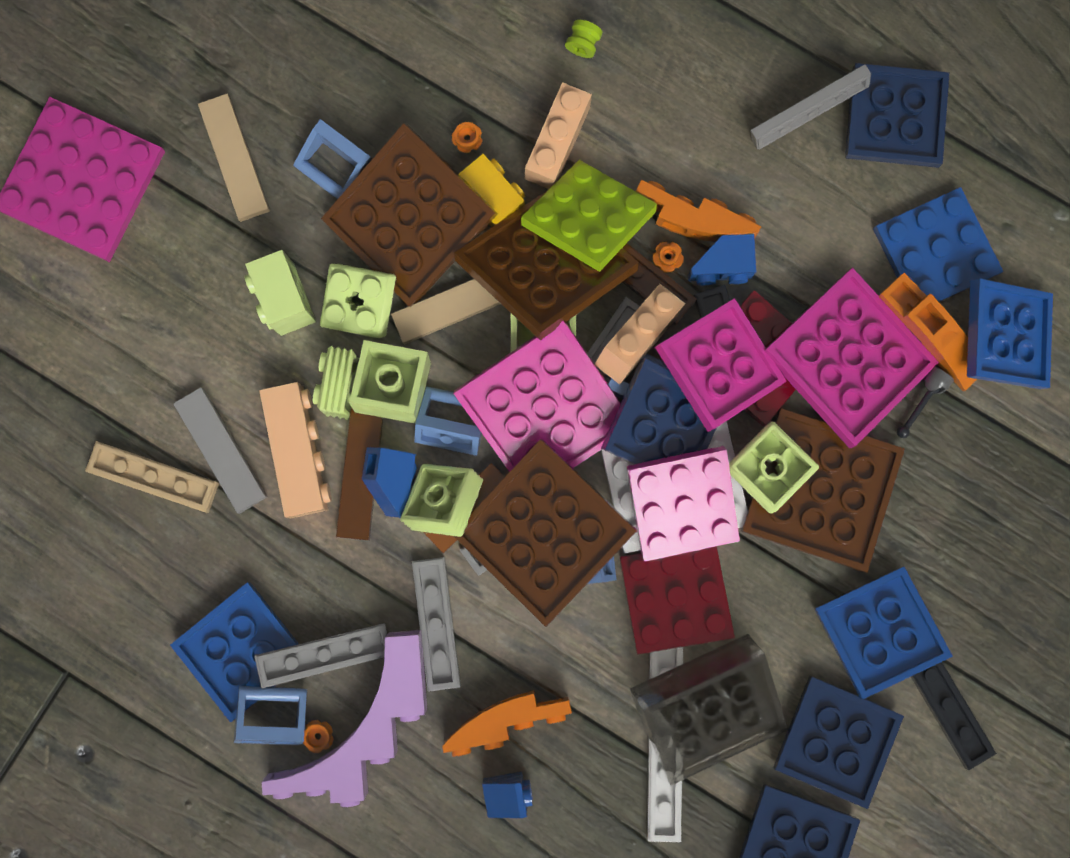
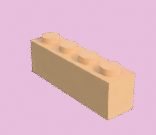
[259,382,332,518]

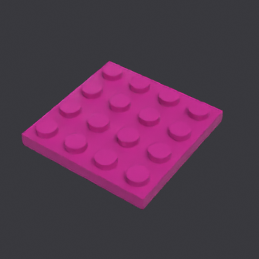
[0,97,165,262]
[764,268,939,448]
[453,320,621,472]

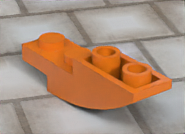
[636,180,761,242]
[879,273,977,392]
[442,690,572,757]

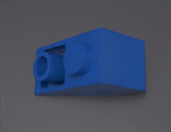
[688,234,756,286]
[362,447,416,518]
[482,771,533,818]

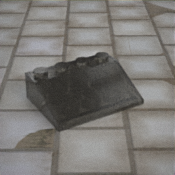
[630,634,788,786]

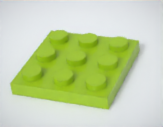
[521,160,657,272]

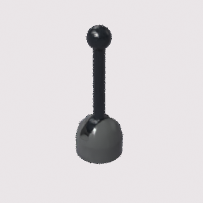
[897,367,954,439]

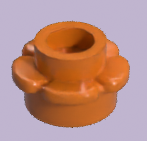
[452,122,482,153]
[652,242,684,273]
[303,720,334,753]

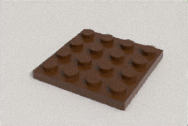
[321,123,498,307]
[454,190,639,341]
[741,408,905,572]
[454,439,638,627]

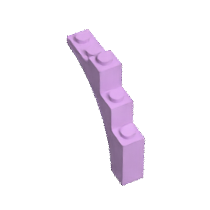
[262,630,427,807]

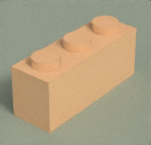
[525,82,592,189]
[595,284,686,385]

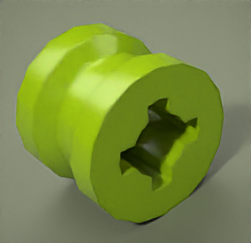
[565,19,603,58]

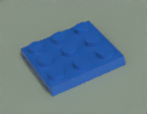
[873,187,1004,302]
[967,279,1053,389]
[815,567,953,700]
[170,582,299,722]

